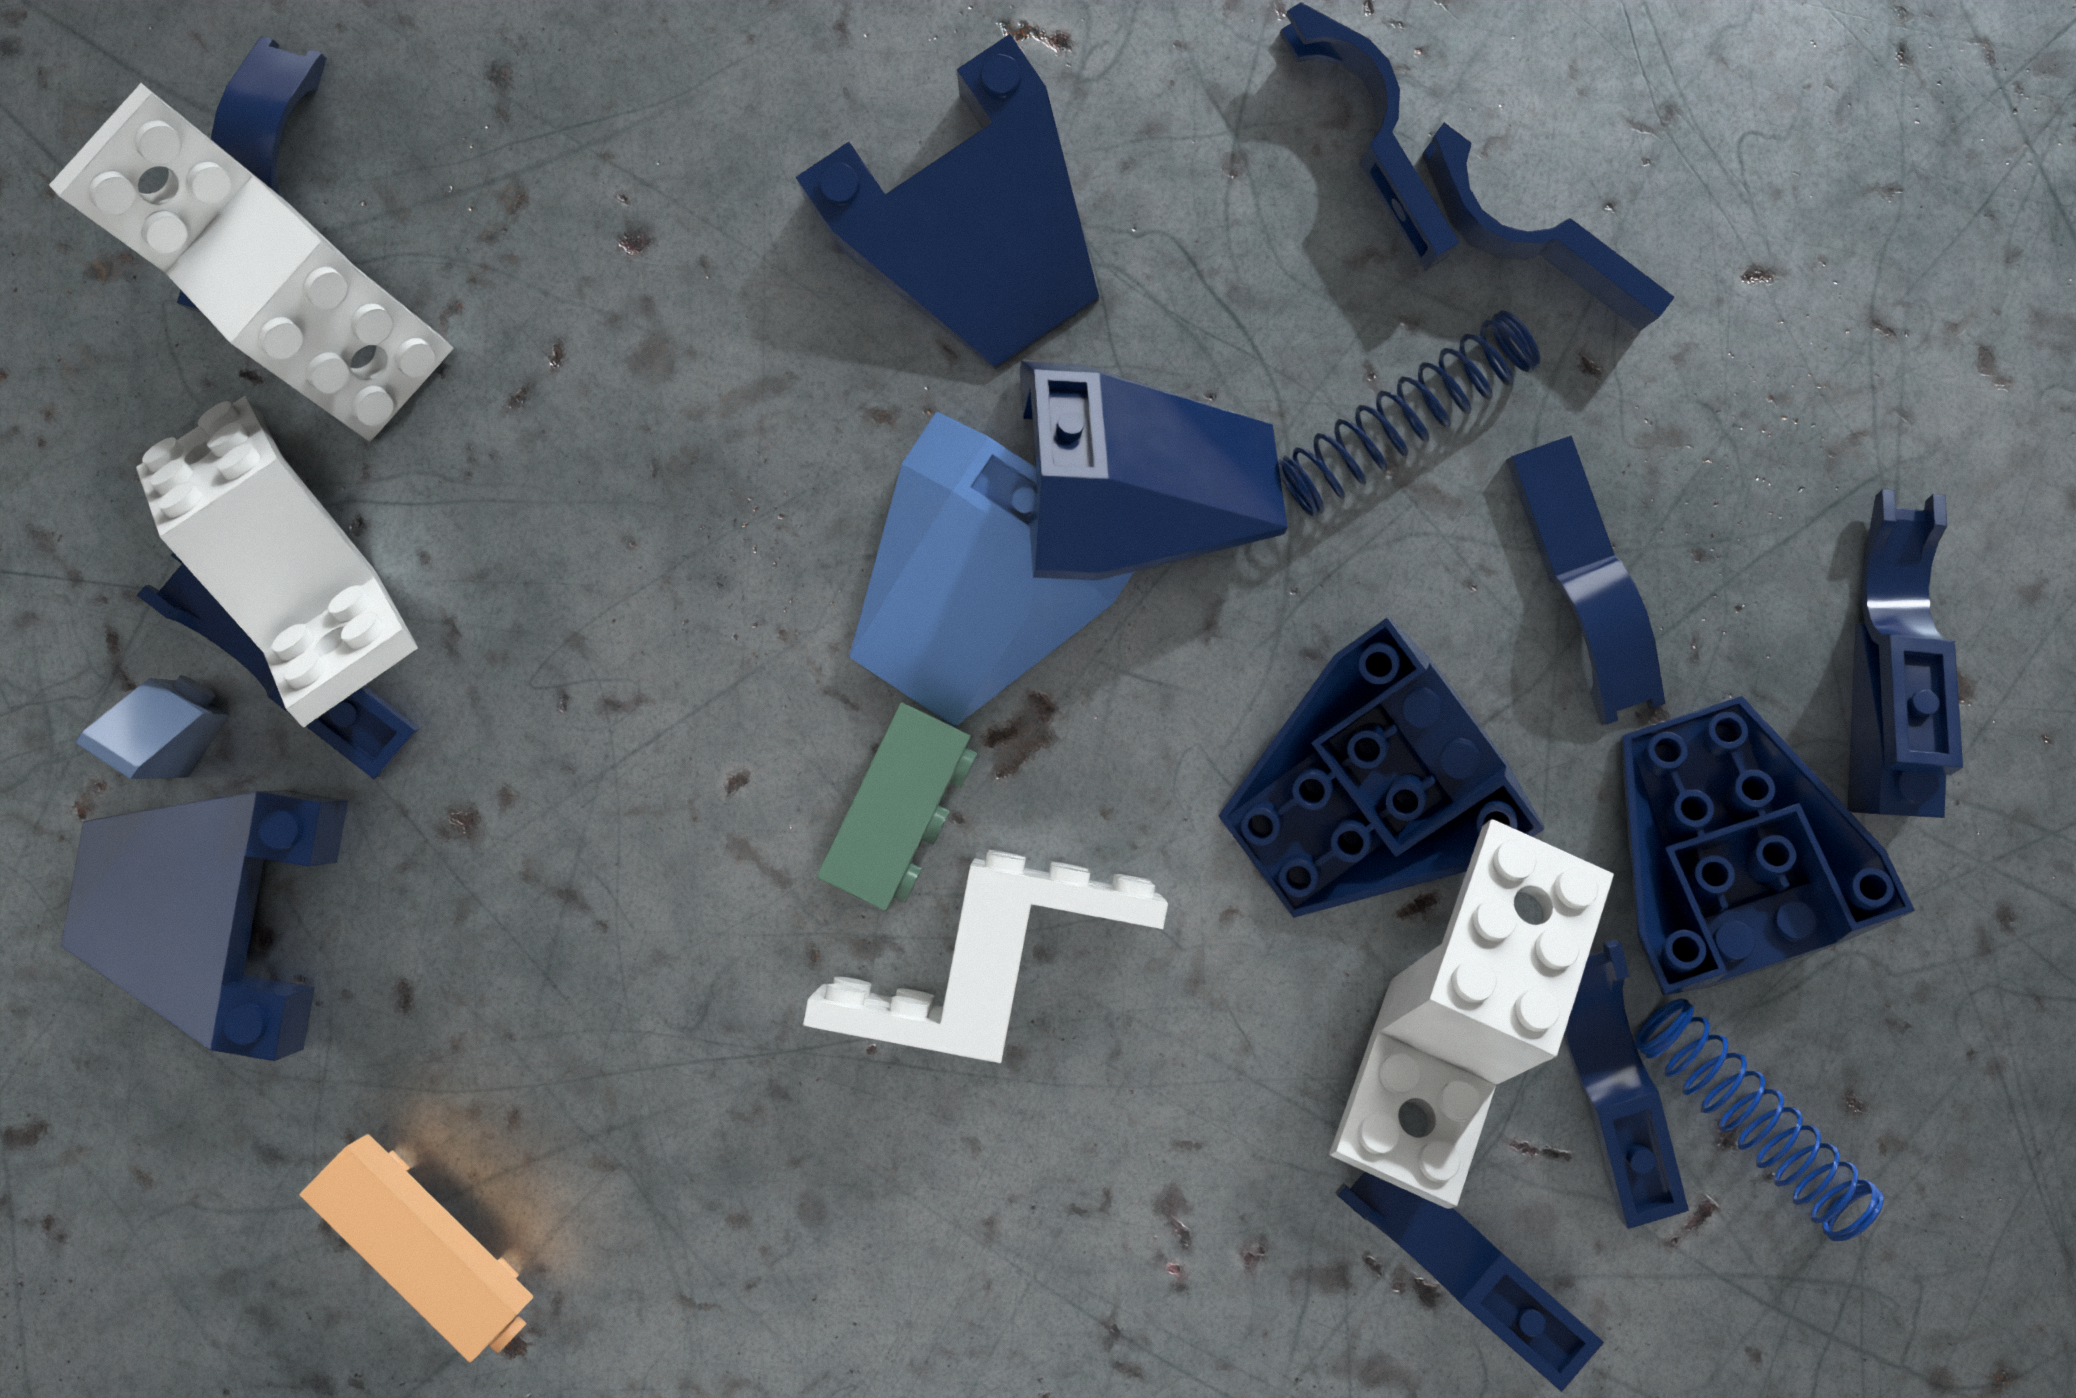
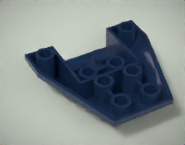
[1020,361,1288,580]
[1218,616,1544,918]
[1620,696,1915,995]

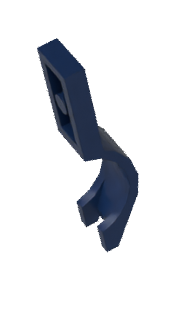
[1280,2,1460,271]
[177,36,327,313]
[1422,122,1675,331]
[1506,435,1666,725]
[1861,489,1963,775]
[137,552,419,779]
[1563,939,1689,1229]
[1335,1172,1604,1392]

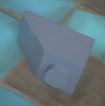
[75,675,230,779]

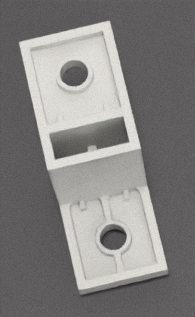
[49,83,454,442]
[136,396,418,728]
[1329,819,1614,1209]
[803,850,1168,1063]

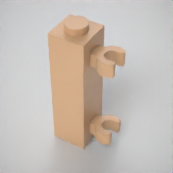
[299,1134,534,1363]

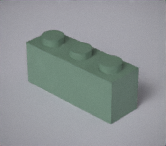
[816,702,978,911]

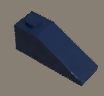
[1847,623,1946,818]

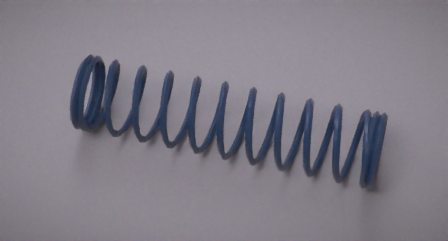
[1278,310,1540,517]

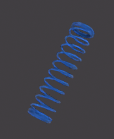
[1636,998,1884,1241]

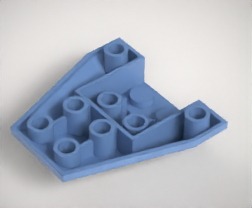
[849,411,1134,727]

